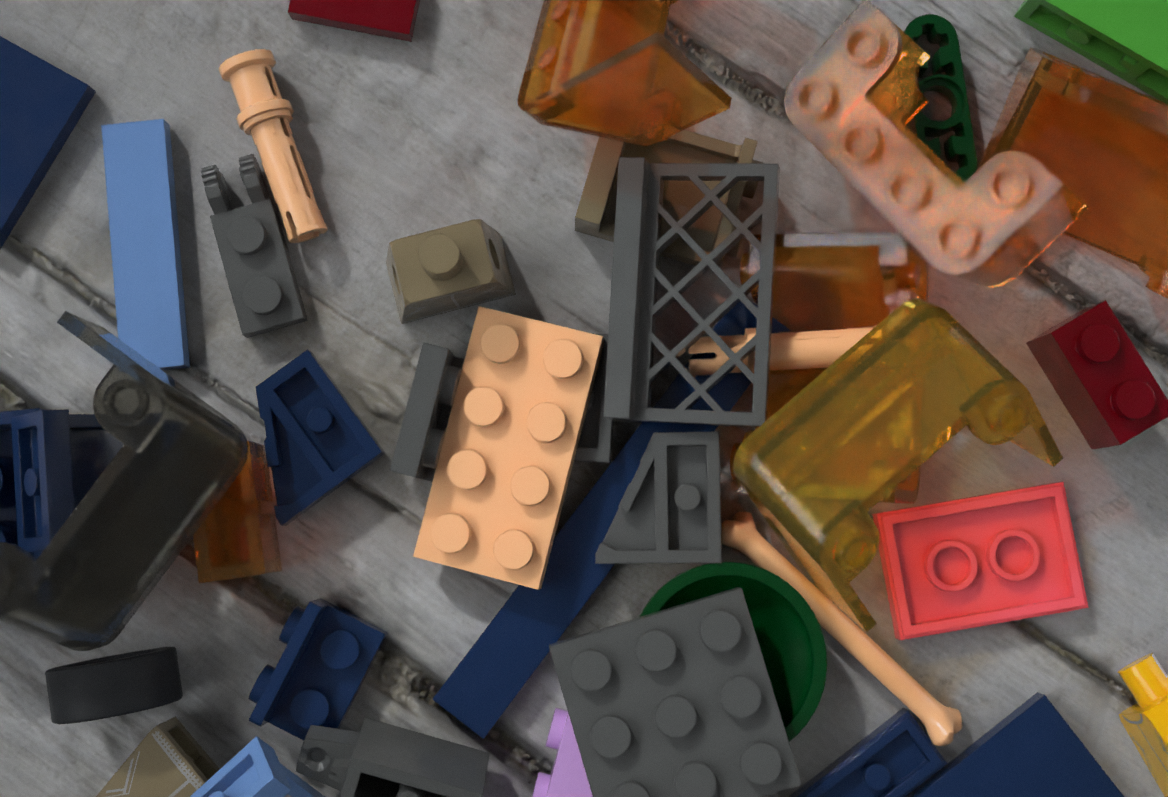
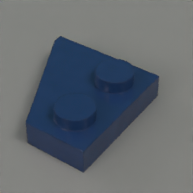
[255,349,385,526]

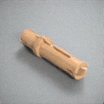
[688,325,886,377]

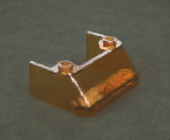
[517,0,732,146]

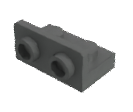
[390,342,464,482]

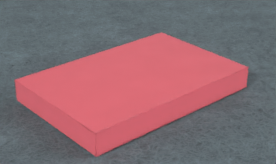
[872,482,1089,640]

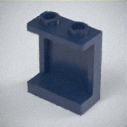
[11,409,202,553]

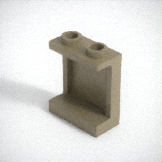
[575,97,763,271]

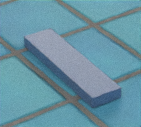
[101,119,190,374]

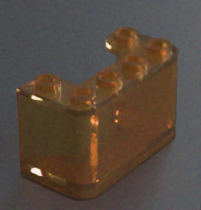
[784,0,1089,288]

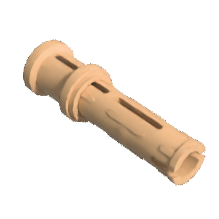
[219,49,328,243]

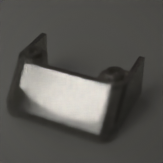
[0,311,249,651]

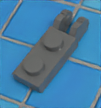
[201,154,308,338]

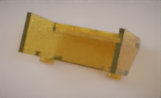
[733,299,1064,632]

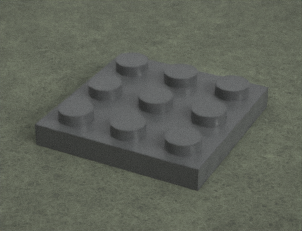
[549,587,802,797]

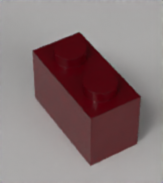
[1026,300,1168,449]

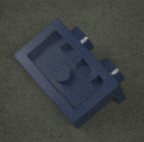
[248,598,388,741]

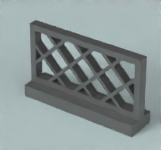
[603,157,780,428]

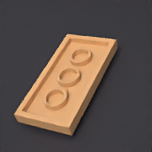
[413,306,605,590]

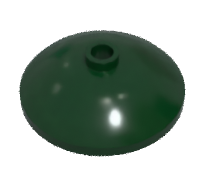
[639,562,827,742]

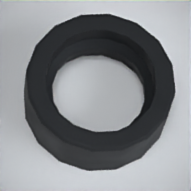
[45,647,183,725]

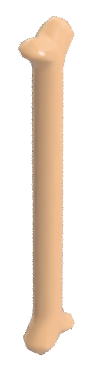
[721,512,962,746]

